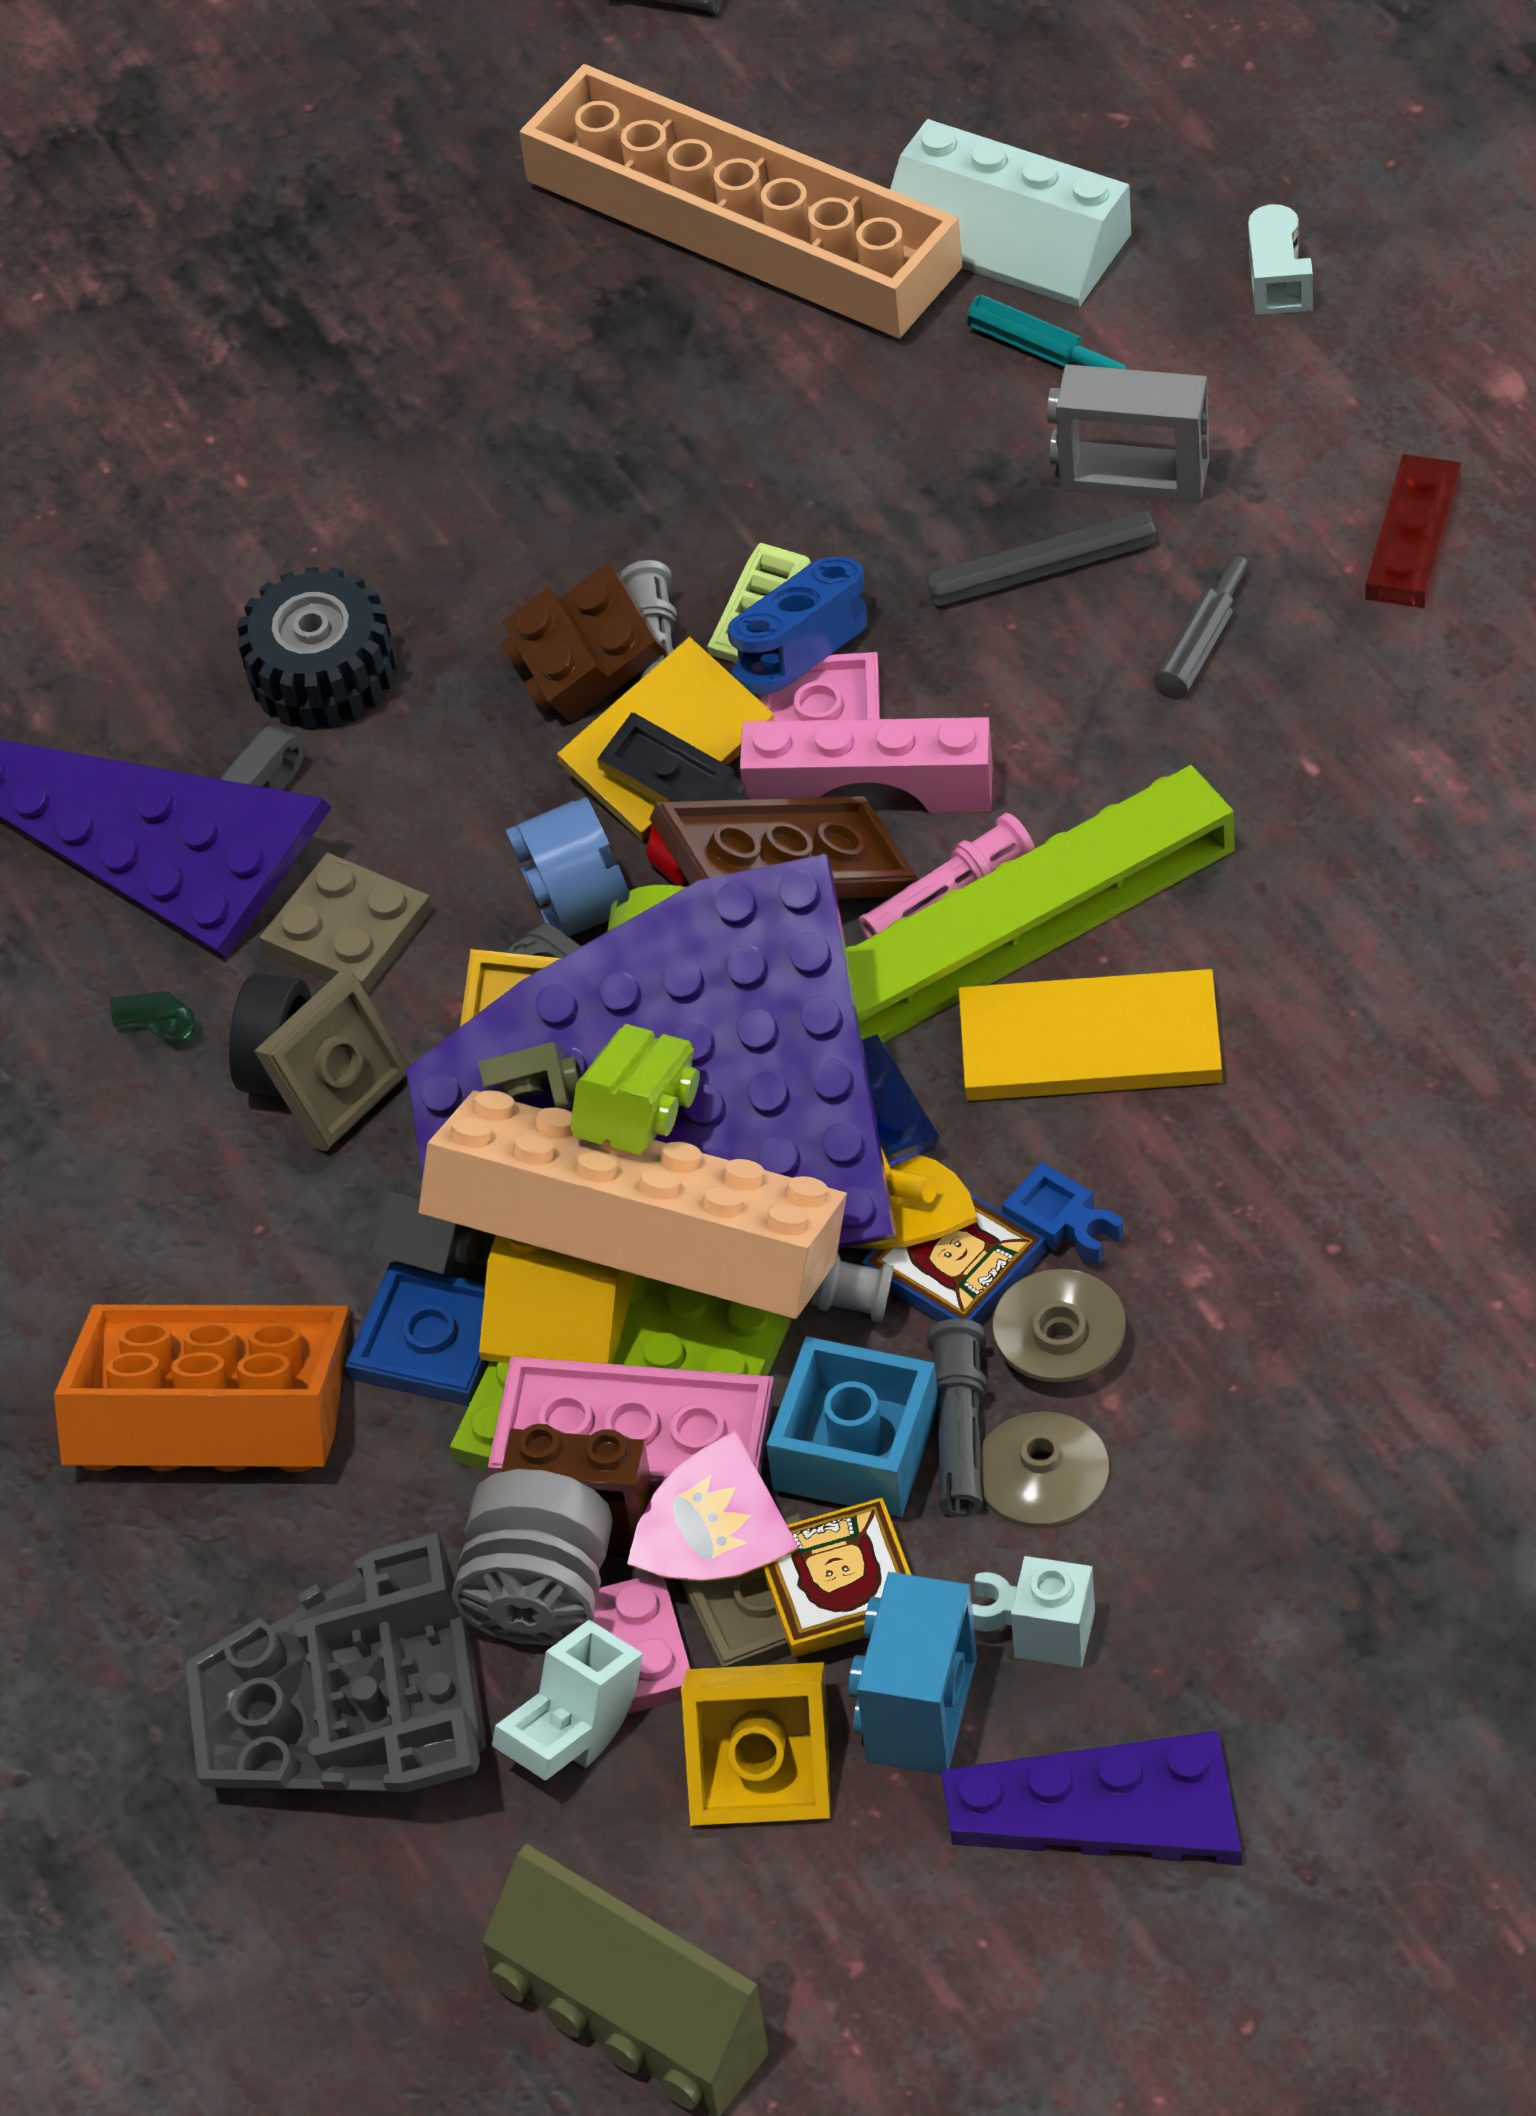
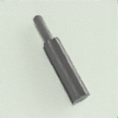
[1154,556,1249,699]

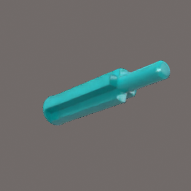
[967,294,1127,369]

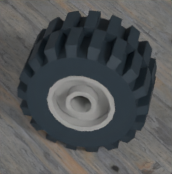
[237,567,397,730]

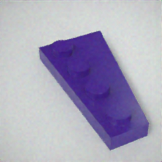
[941,1731,1242,1866]

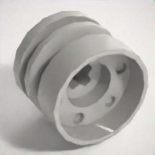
[451,1469,613,1645]

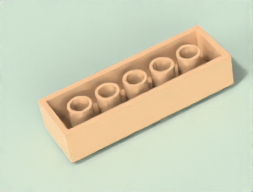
[418,1090,847,1319]

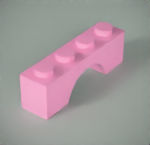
[740,717,993,813]

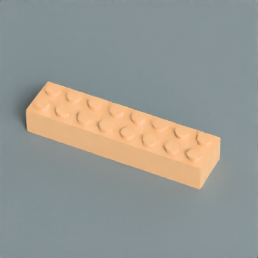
[519,64,962,339]

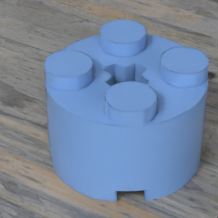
[505,797,629,938]

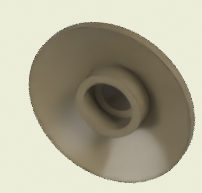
[993,1269,1126,1383]
[980,1411,1109,1528]

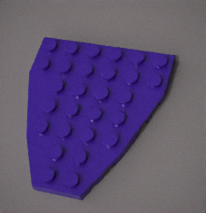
[406,854,897,1249]

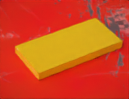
[959,969,1222,1101]

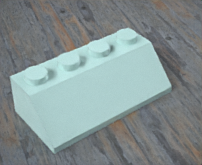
[890,119,1131,308]

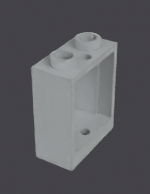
[1047,364,1209,502]

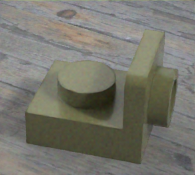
[478,1042,583,1113]

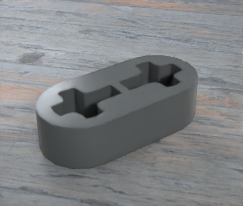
[221,725,304,791]

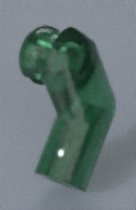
[110,991,196,1043]

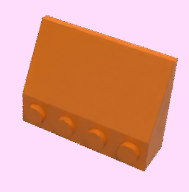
[54,1304,350,1472]

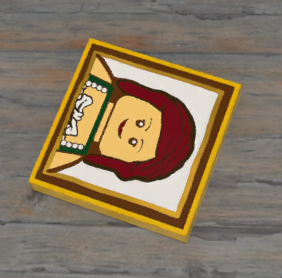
[761,1497,911,1658]

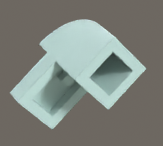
[492,1620,643,1781]

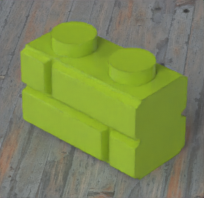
[570,1023,700,1155]

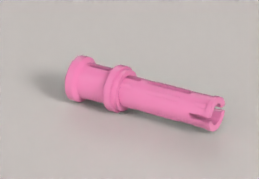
[858,813,1035,939]

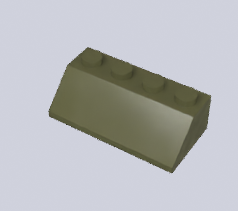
[482,1843,769,2116]

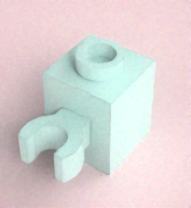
[972,1556,1095,1668]

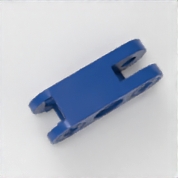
[728,557,868,694]

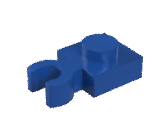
[1002,1162,1124,1265]

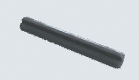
[927,511,1156,607]

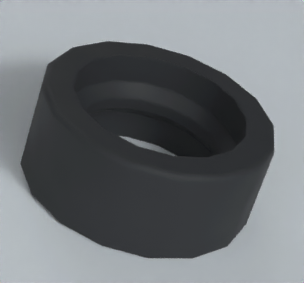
[229,973,311,1097]

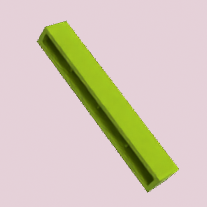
[846,765,1235,1053]

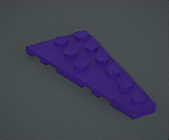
[0,739,332,959]

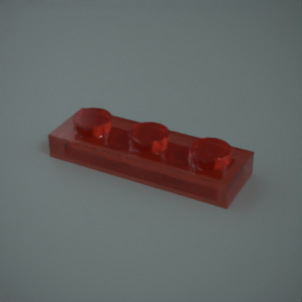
[1365,454,1461,609]

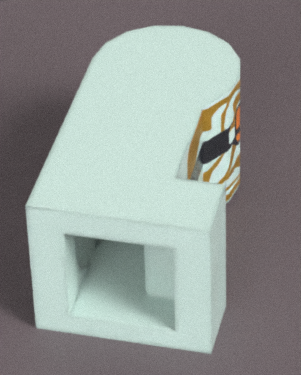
[1248,204,1313,315]

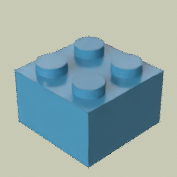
[766,1336,939,1517]
[848,1571,977,1775]

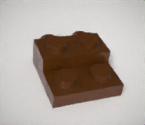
[501,562,667,724]
[501,1423,651,1558]

